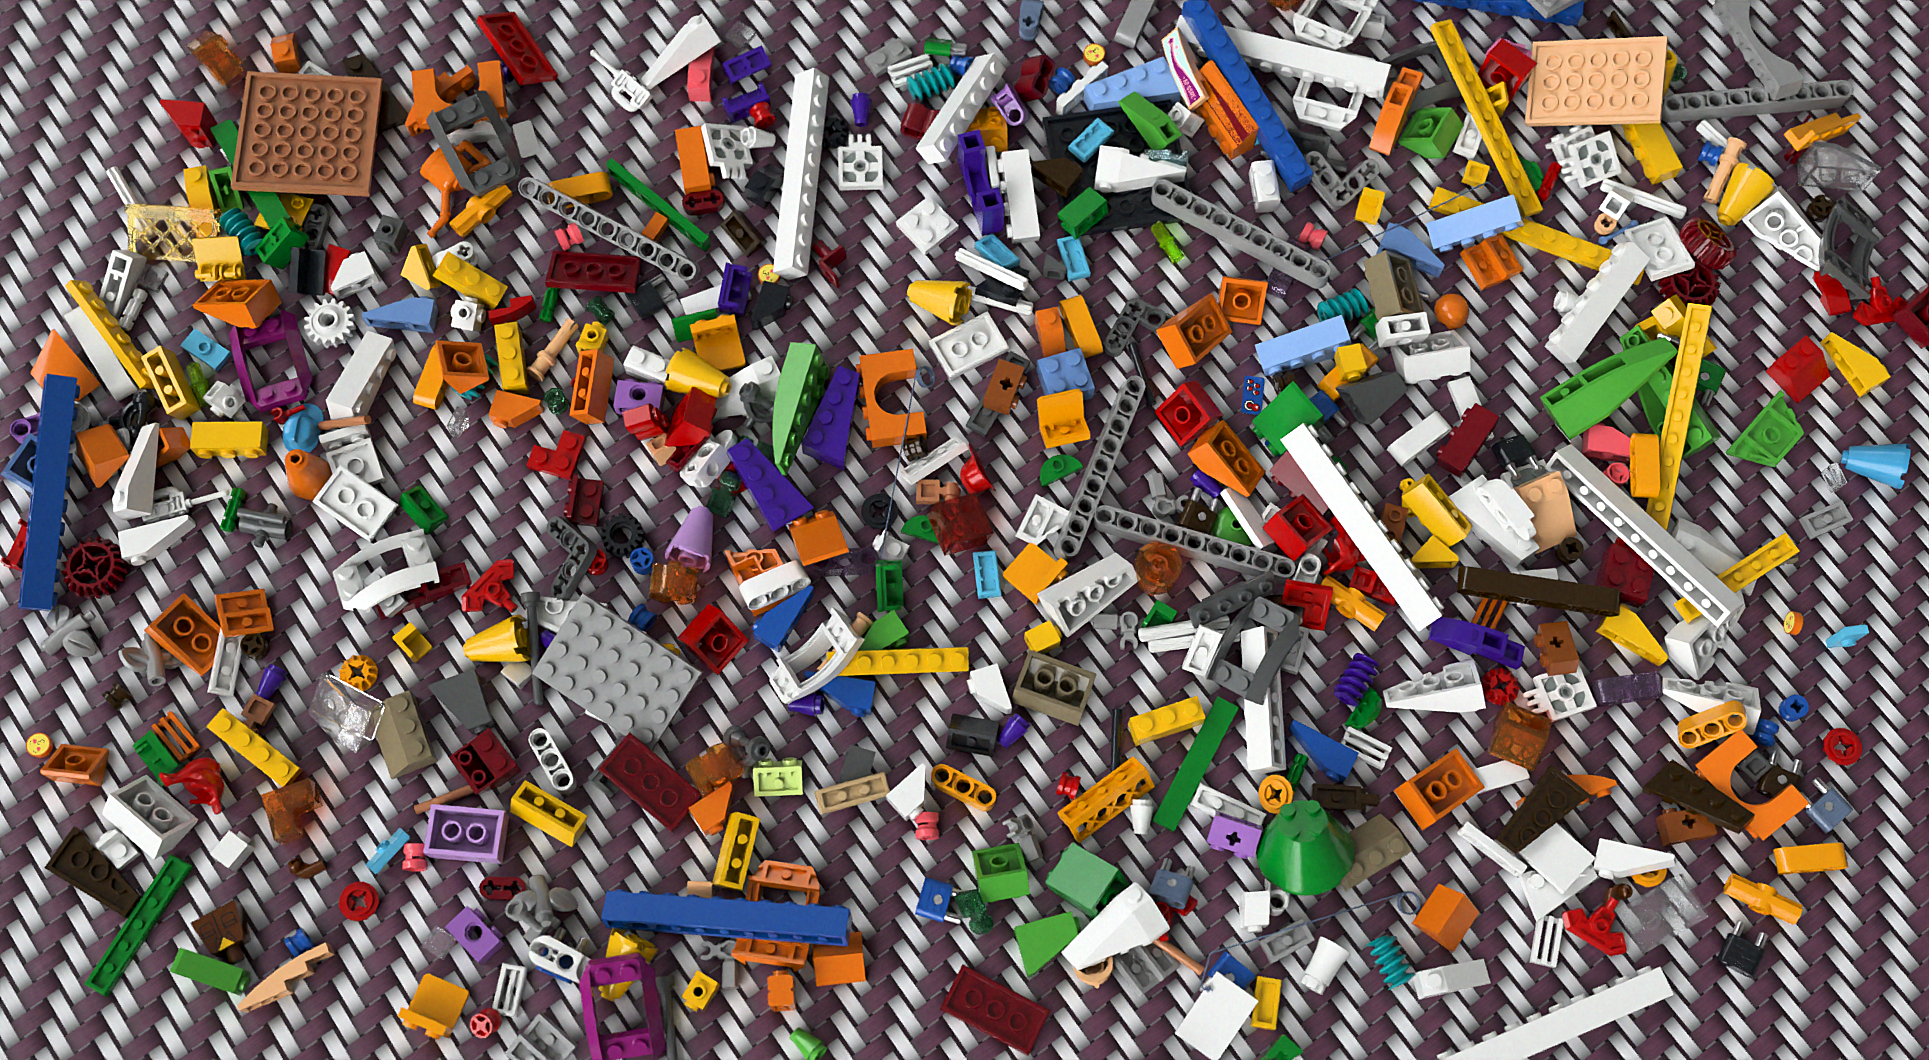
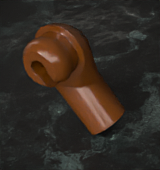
[288,858,327,879]
[1602,883,1633,912]

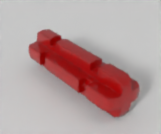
[1536,162,1562,202]

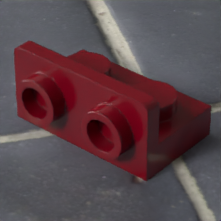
[564,474,605,527]

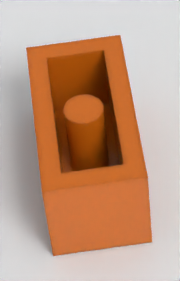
[641,212,669,242]

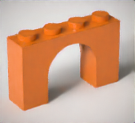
[411,60,508,129]
[856,349,927,448]
[1695,729,1809,840]

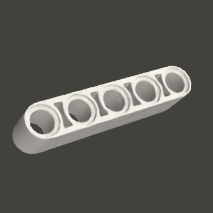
[64,306,138,402]

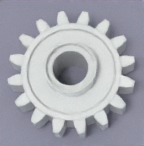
[304,298,356,348]

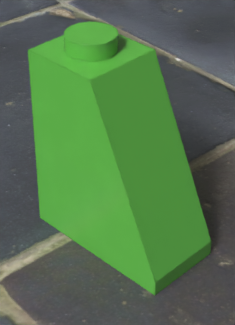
[1014,911,1081,978]
[170,948,251,996]

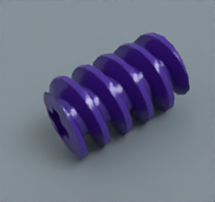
[1333,653,1379,707]

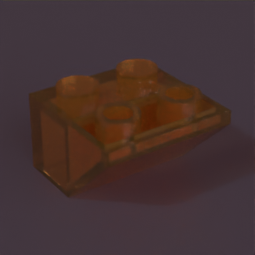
[1488,702,1552,771]

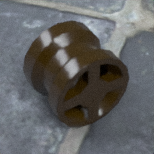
[1806,194,1834,222]
[1272,371,1297,396]
[903,435,928,462]
[1556,537,1584,564]
[240,633,270,661]
[101,681,134,711]

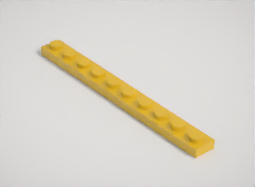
[1430,19,1543,218]
[1428,186,1644,285]
[1646,303,1712,531]

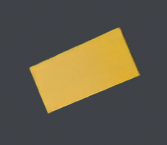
[1250,976,1282,1030]

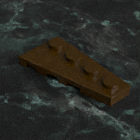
[342,53,408,134]
[1642,759,1755,834]
[1493,765,1591,856]
[44,826,142,918]

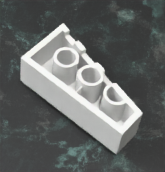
[997,149,1040,244]
[326,331,396,429]
[1449,474,1540,568]
[1037,553,1139,637]

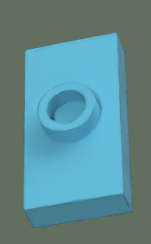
[1068,118,1114,163]
[975,233,1020,270]
[1057,236,1091,282]
[180,328,232,372]
[973,550,1001,599]
[1826,624,1869,648]
[365,827,410,874]

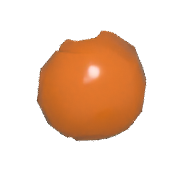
[1434,294,1469,329]

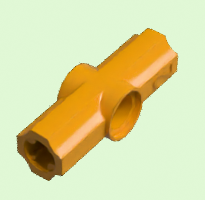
[449,184,512,238]
[1320,575,1386,632]
[1723,873,1803,925]

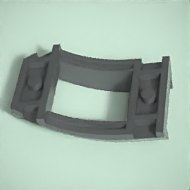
[1381,41,1462,115]
[426,90,521,197]
[1818,197,1880,300]
[1205,596,1302,705]

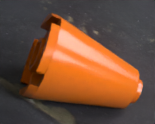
[284,449,333,501]

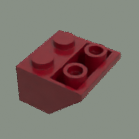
[449,728,521,795]

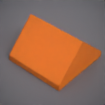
[1218,276,1268,325]
[435,340,489,394]
[75,424,130,488]
[40,744,109,786]
[1411,884,1480,953]
[813,931,866,986]

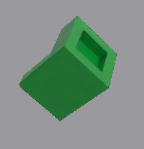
[1141,599,1178,628]

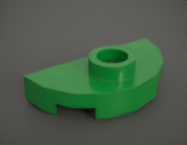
[1518,157,1543,193]
[1040,454,1083,488]
[901,515,946,546]
[1345,687,1382,730]

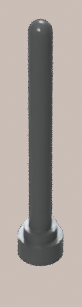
[521,592,544,706]
[656,975,678,1060]

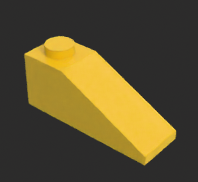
[183,165,221,238]
[1651,294,1717,358]
[1820,332,1890,397]
[1596,603,1668,666]

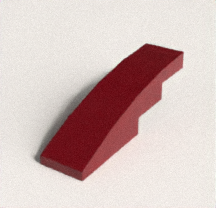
[376,562,472,620]

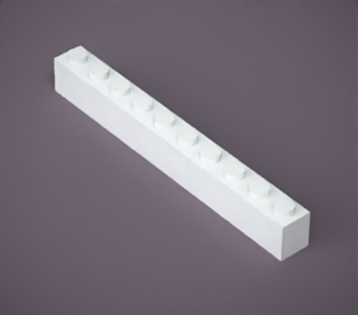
[1176,15,1391,98]
[773,68,829,281]
[1281,423,1444,631]
[1545,444,1745,628]
[1437,965,1674,1060]

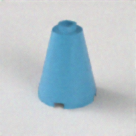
[1841,443,1911,489]

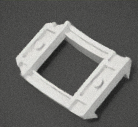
[1293,0,1378,52]
[1293,46,1375,131]
[333,529,440,613]
[769,607,865,704]

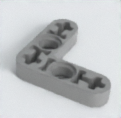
[1303,151,1380,207]

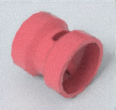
[554,222,584,251]
[1298,222,1328,251]
[1602,462,1630,488]
[915,812,939,840]
[402,843,428,872]

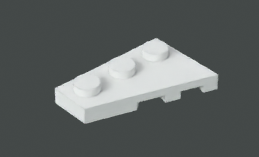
[523,596,608,634]

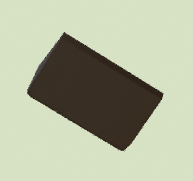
[1606,10,1634,38]
[720,210,767,257]

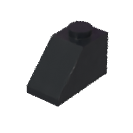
[744,163,784,209]
[751,281,793,330]

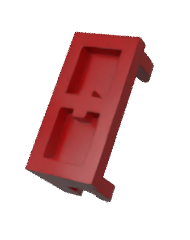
[0,518,28,572]

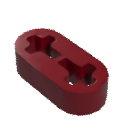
[682,189,724,216]
[479,877,528,901]

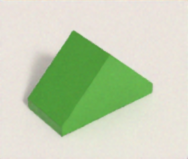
[208,166,244,213]

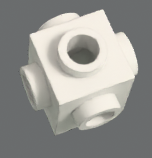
[451,296,486,331]
[203,381,246,418]

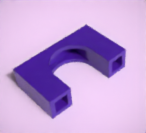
[957,129,1005,236]

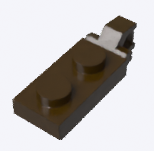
[1311,783,1379,812]

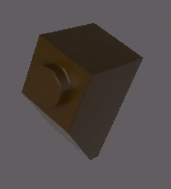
[1031,158,1083,199]

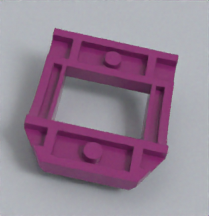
[229,310,314,413]
[579,953,667,1060]

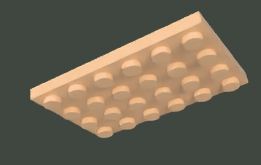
[1525,36,1668,127]

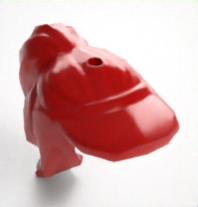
[1322,515,1366,575]
[159,758,224,815]

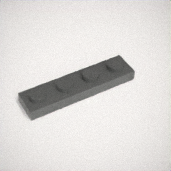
[966,351,1030,438]

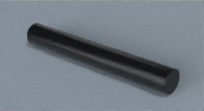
[1128,342,1157,406]
[1110,709,1122,773]

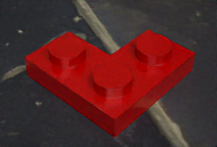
[526,430,586,480]
[1282,579,1333,631]

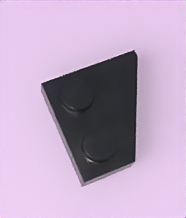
[975,267,1030,307]

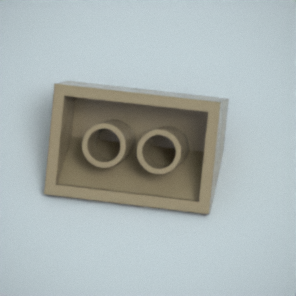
[1363,250,1424,321]
[1011,650,1097,726]
[369,690,438,779]
[1340,814,1412,892]

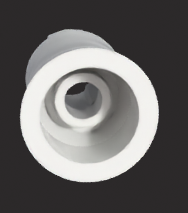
[1301,937,1351,995]

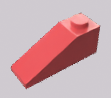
[687,46,715,102]
[1582,423,1630,464]

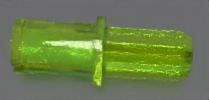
[1150,221,1185,264]
[186,362,210,407]

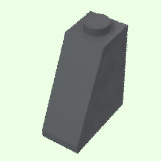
[1336,371,1408,425]
[428,669,495,735]

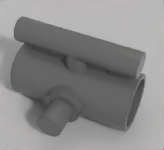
[237,503,293,548]

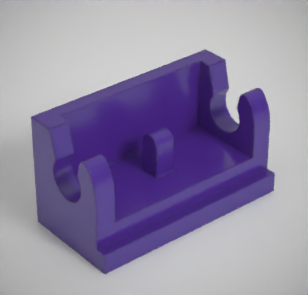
[723,45,771,85]
[721,82,771,124]
[718,262,752,316]

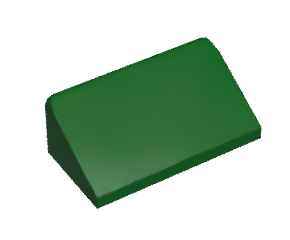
[671,308,717,342]
[399,485,449,535]

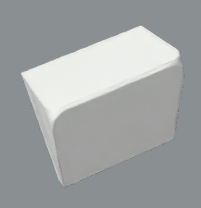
[1361,13,1385,40]
[501,662,532,690]

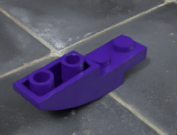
[1428,617,1525,670]

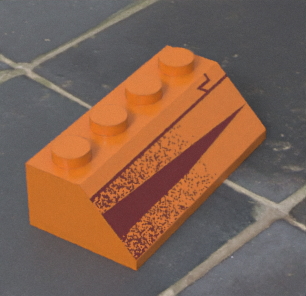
[1196,60,1259,160]

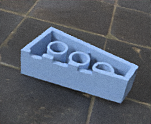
[1083,56,1181,111]
[1426,194,1525,253]
[1255,315,1351,376]

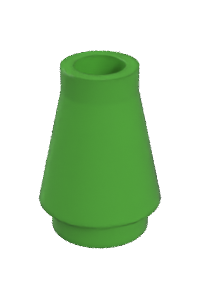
[790,1027,827,1060]

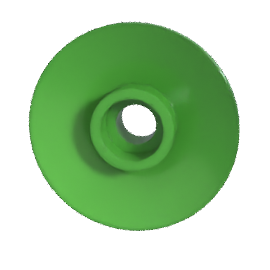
[1212,506,1253,546]

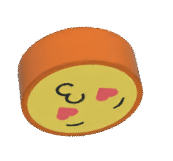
[1083,43,1105,66]
[758,264,781,284]
[1784,611,1803,635]
[26,733,53,758]

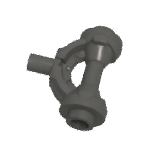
[739,381,774,430]
[723,725,770,778]

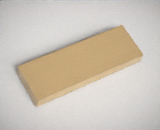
[814,772,890,815]

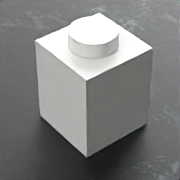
[1599,186,1634,221]
[210,830,255,872]

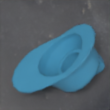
[283,403,324,452]

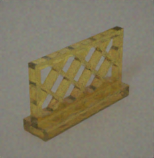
[124,203,222,262]

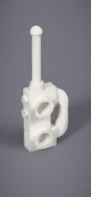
[590,50,653,112]
[142,487,230,524]

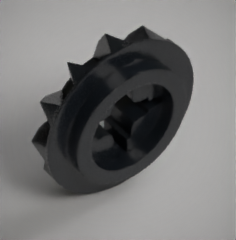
[822,116,849,149]
[861,494,898,530]

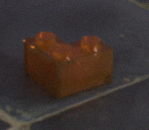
[186,30,244,86]
[262,778,323,845]

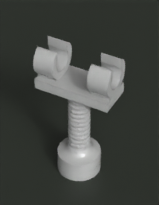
[505,899,562,950]

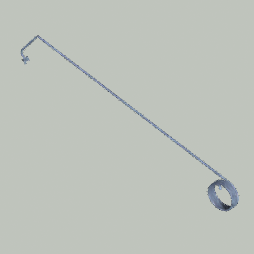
[1319,182,1505,277]
[879,366,935,580]
[1201,891,1421,992]

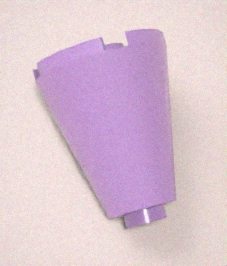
[665,506,713,573]

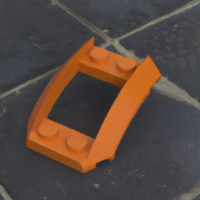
[731,860,821,972]

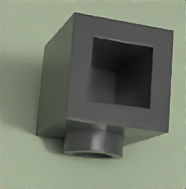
[373,215,409,254]

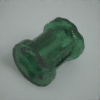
[585,296,615,325]
[544,388,568,415]

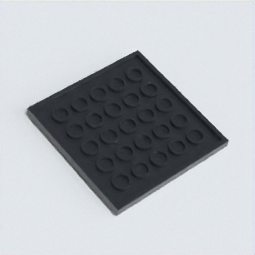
[1042,100,1190,237]

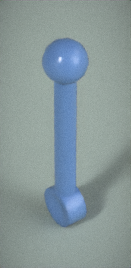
[1598,220,1639,246]

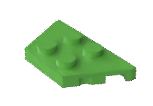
[1725,390,1804,467]

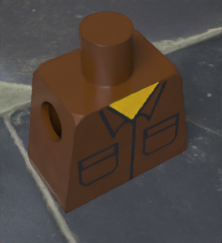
[191,900,251,965]

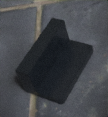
[289,247,328,296]
[946,714,999,757]

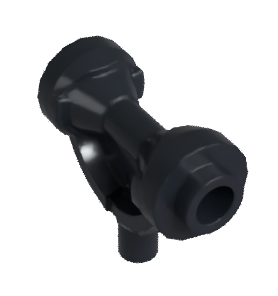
[109,392,157,447]

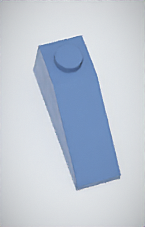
[1376,222,1445,278]
[362,296,439,333]

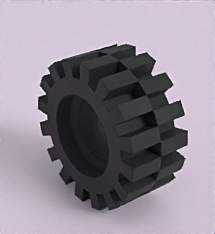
[601,513,645,559]

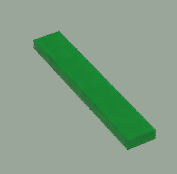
[210,119,291,230]
[606,158,711,252]
[1152,696,1239,833]
[85,854,194,997]

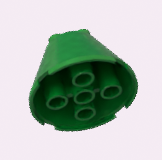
[1256,800,1355,896]

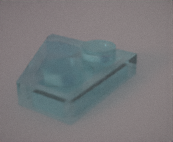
[1143,149,1190,167]

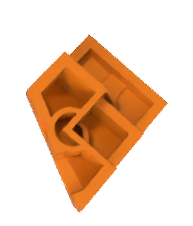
[30,329,101,401]
[724,549,796,617]

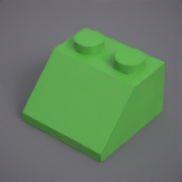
[1398,107,1464,158]
[972,843,1030,903]

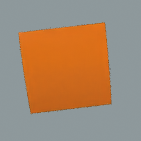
[1460,234,1524,290]
[215,589,274,638]

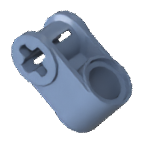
[1019,0,1044,41]

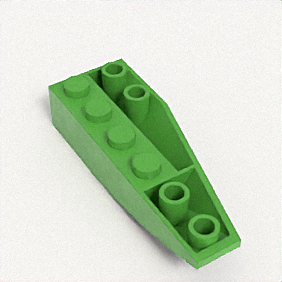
[1619,325,1721,460]
[1540,337,1678,440]
[773,342,830,475]

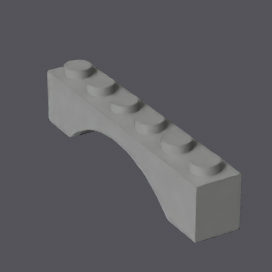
[1712,0,1804,101]

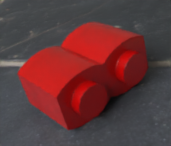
[623,403,669,441]

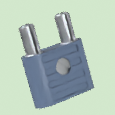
[1800,777,1853,834]
[1148,858,1195,909]

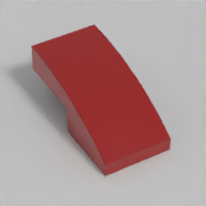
[325,244,352,296]
[1812,271,1852,316]
[488,295,536,328]
[1349,566,1396,606]

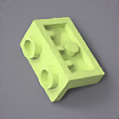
[753,757,803,797]

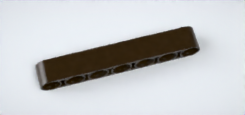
[1456,566,1621,617]

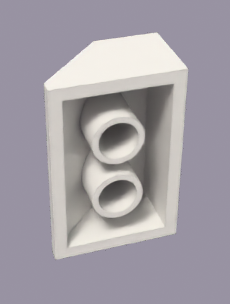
[1390,330,1471,384]
[102,775,198,860]

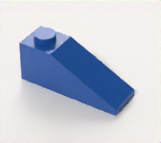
[752,585,815,652]
[804,670,876,717]
[1288,720,1359,783]

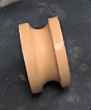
[1594,213,1617,236]

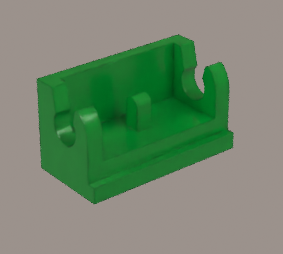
[1057,187,1108,240]
[255,216,309,270]
[876,559,904,612]
[133,730,184,787]
[1259,1034,1303,1060]

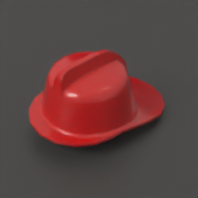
[960,443,996,496]

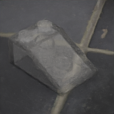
[1797,141,1881,191]
[308,672,386,753]
[1616,873,1710,954]

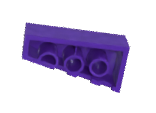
[801,365,860,470]
[726,438,814,533]

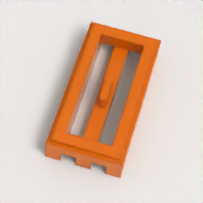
[1471,598,1508,630]
[151,710,202,763]

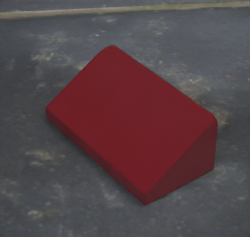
[665,436,710,472]

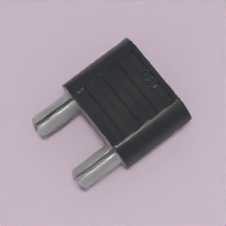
[624,274,677,321]
[1491,434,1542,480]
[1717,920,1768,978]

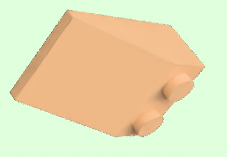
[1511,471,1577,554]

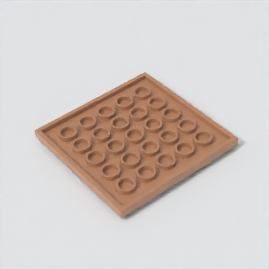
[231,71,383,196]

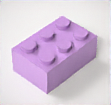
[423,804,510,864]

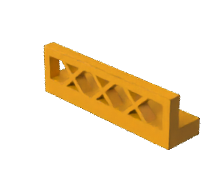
[1784,112,1862,151]
[1057,756,1155,843]

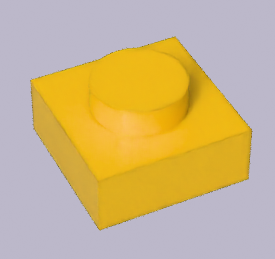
[1461,160,1490,189]

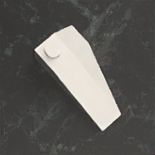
[1094,145,1187,193]
[1742,186,1821,271]
[713,355,781,420]
[112,423,159,521]
[1671,517,1757,596]
[1664,590,1746,680]
[1383,659,1486,713]
[1662,678,1761,735]
[1062,882,1170,971]

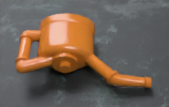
[420,140,491,238]

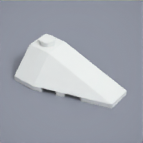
[641,14,721,90]

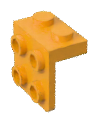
[965,106,1008,153]
[690,314,746,372]
[1037,389,1090,449]
[1003,543,1068,605]
[397,974,469,1040]

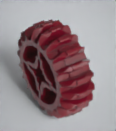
[1679,217,1737,270]
[1658,255,1721,307]
[60,536,129,600]

